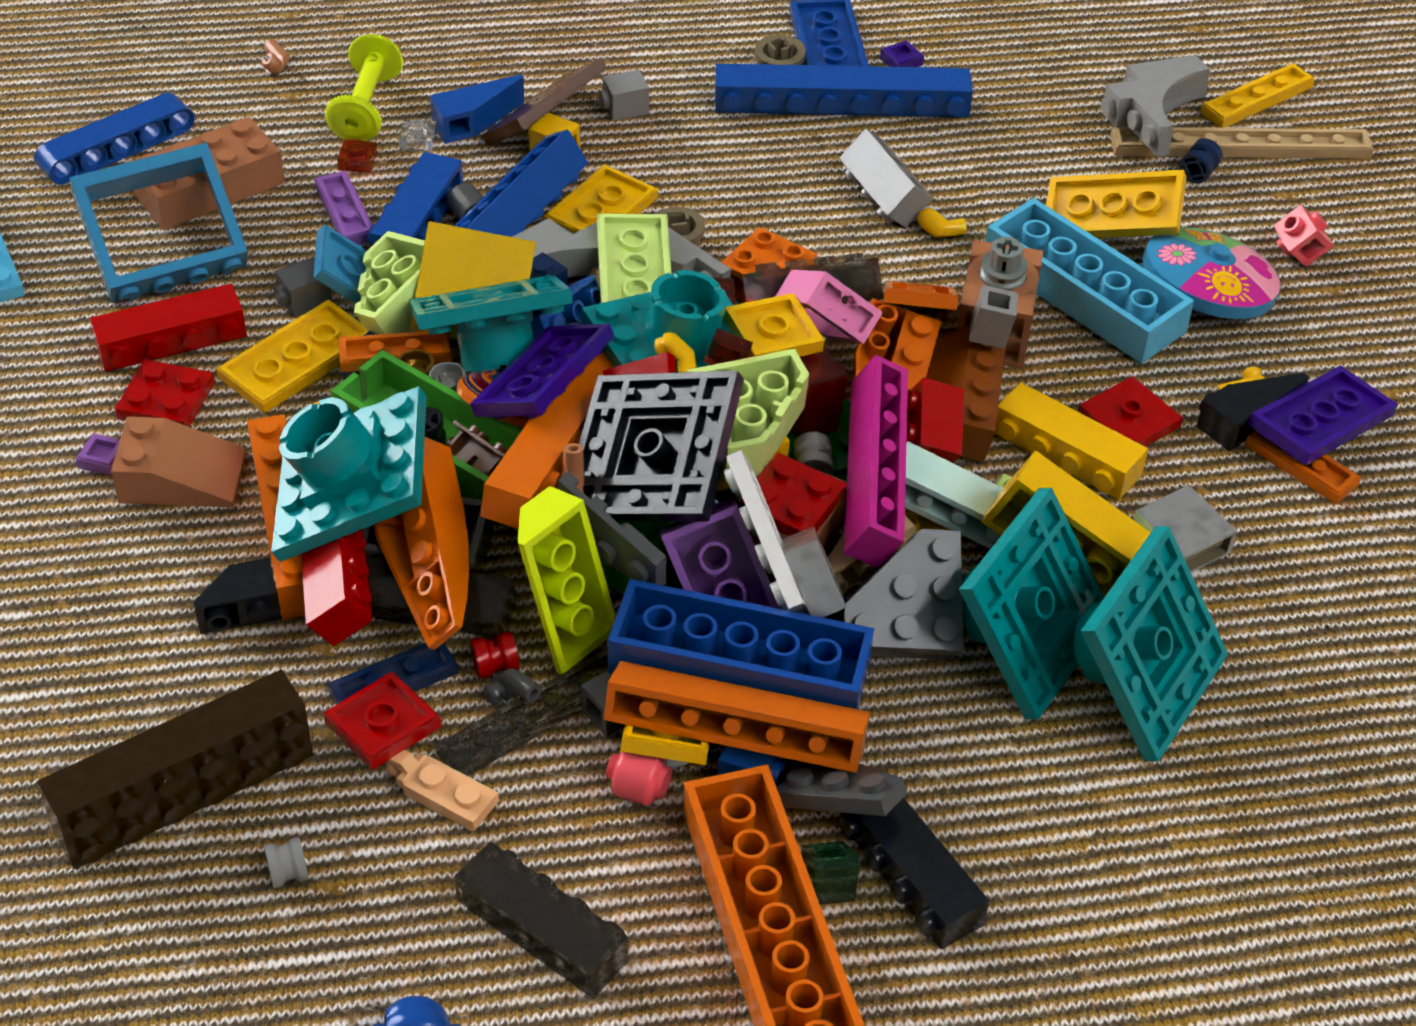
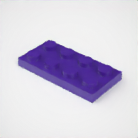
[470,323,614,419]
[1247,365,1398,466]

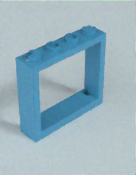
[70,142,248,303]

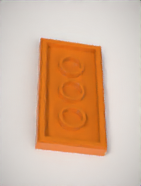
[883,281,959,310]

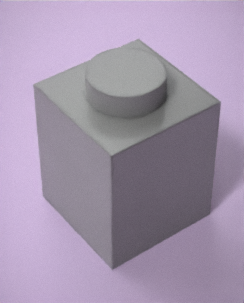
[599,70,649,121]
[969,285,1018,349]

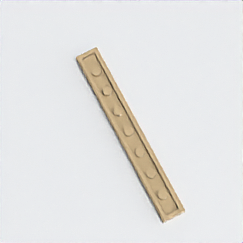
[1110,127,1374,159]

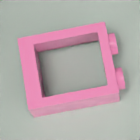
[775,270,883,344]

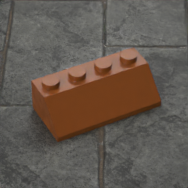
[926,325,1005,462]

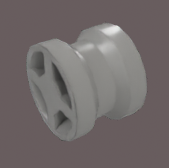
[264,837,309,889]

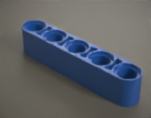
[34,93,195,184]

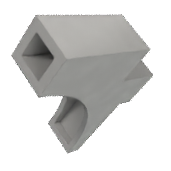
[1101,55,1210,157]

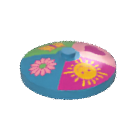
[1142,227,1281,319]

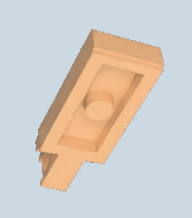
[385,750,499,831]

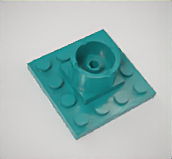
[580,270,748,373]
[409,275,573,372]
[271,386,427,562]
[959,488,1104,720]
[1074,526,1228,762]

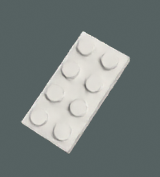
[724,450,809,614]

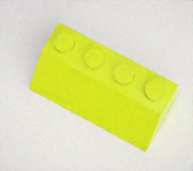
[518,486,616,675]

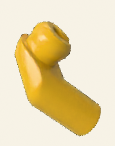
[654,332,697,373]

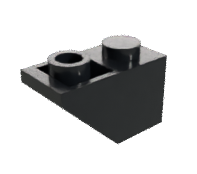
[194,558,281,634]

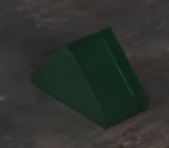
[800,841,860,905]

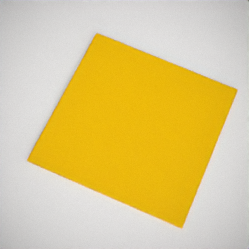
[409,221,536,338]

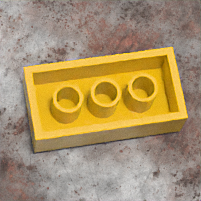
[981,450,1151,597]

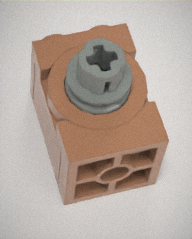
[957,237,1044,369]

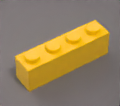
[995,382,1148,500]

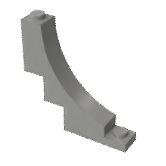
[512,218,731,297]

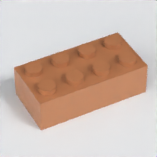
[127,117,285,230]

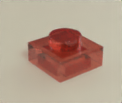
[337,139,378,173]
[703,328,753,365]

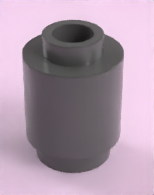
[446,183,483,220]

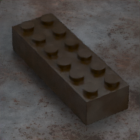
[37,669,314,869]

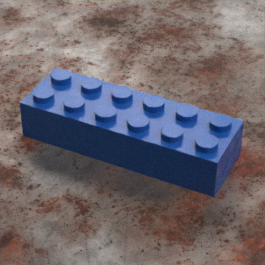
[608,579,875,709]

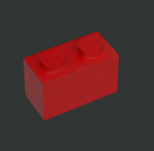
[907,377,964,463]

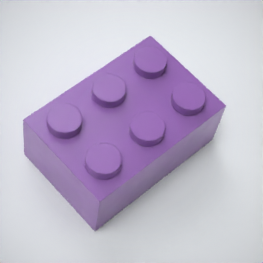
[659,497,781,609]

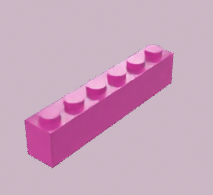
[844,355,908,568]

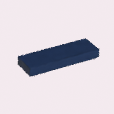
[327,643,458,705]

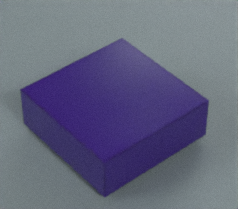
[880,40,924,67]

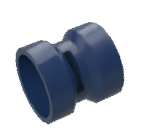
[1179,139,1223,183]

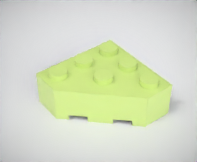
[354,231,425,335]
[686,349,809,483]

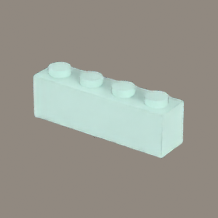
[905,441,1003,549]

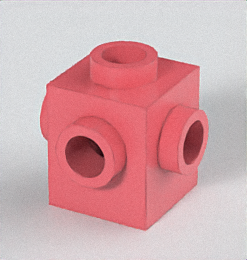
[1274,204,1334,267]

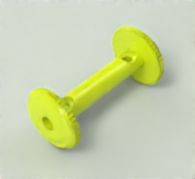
[324,34,403,143]

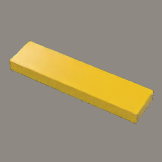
[1200,63,1315,128]

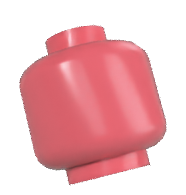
[606,752,673,806]

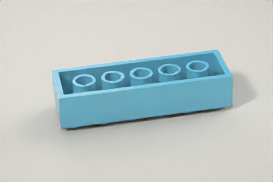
[985,198,1194,364]

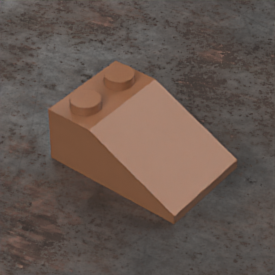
[111,417,247,508]

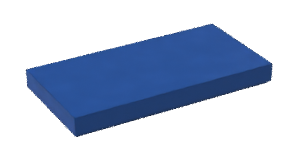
[789,0,869,66]

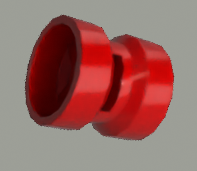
[470,631,520,680]

